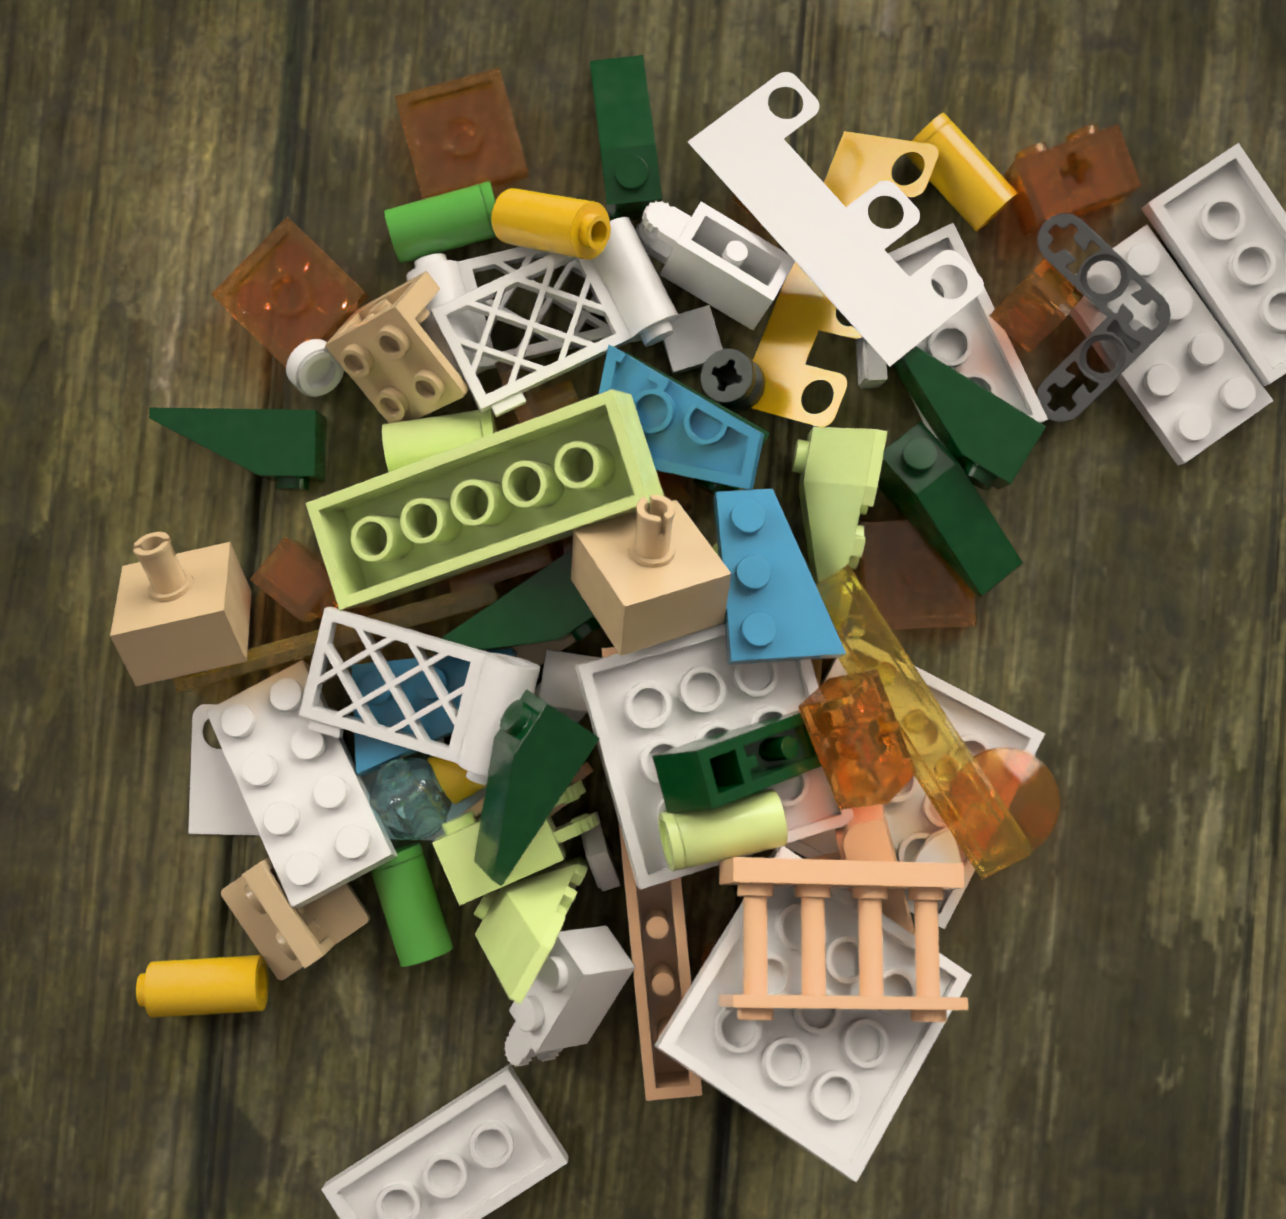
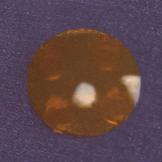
[948,747,1060,859]

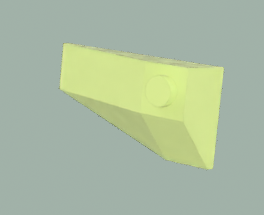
[792,427,887,644]
[473,857,589,1005]

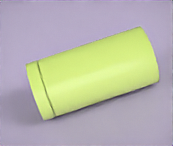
[382,408,497,472]
[658,789,788,871]

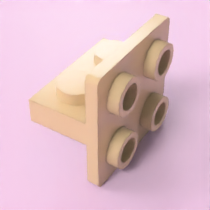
[221,857,370,980]

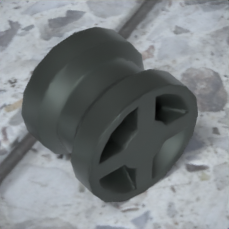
[700,348,765,412]

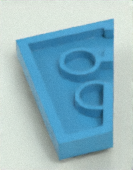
[599,344,764,490]
[713,489,846,665]
[352,648,518,776]

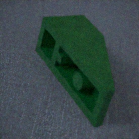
[590,55,662,221]
[892,346,1046,491]
[149,407,327,491]
[878,422,1023,599]
[431,552,601,656]
[474,689,600,886]
[652,705,837,813]

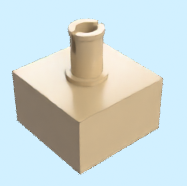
[571,495,731,656]
[110,532,252,686]

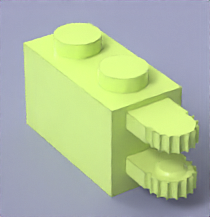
[432,780,600,906]

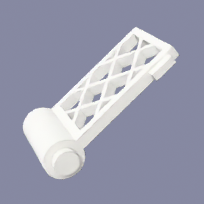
[431,217,679,417]
[406,247,613,379]
[299,607,540,785]

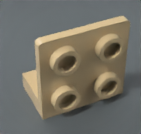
[325,271,469,423]

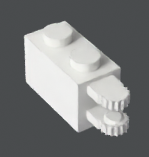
[635,200,795,330]
[504,926,635,1067]

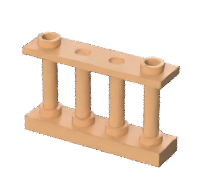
[719,857,968,1022]

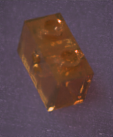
[1003,124,1141,237]
[798,669,917,810]

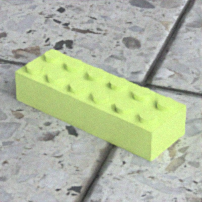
[306,389,664,610]

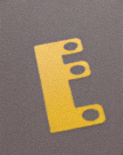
[751,131,939,427]

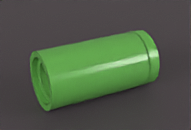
[384,181,497,264]
[371,843,453,967]

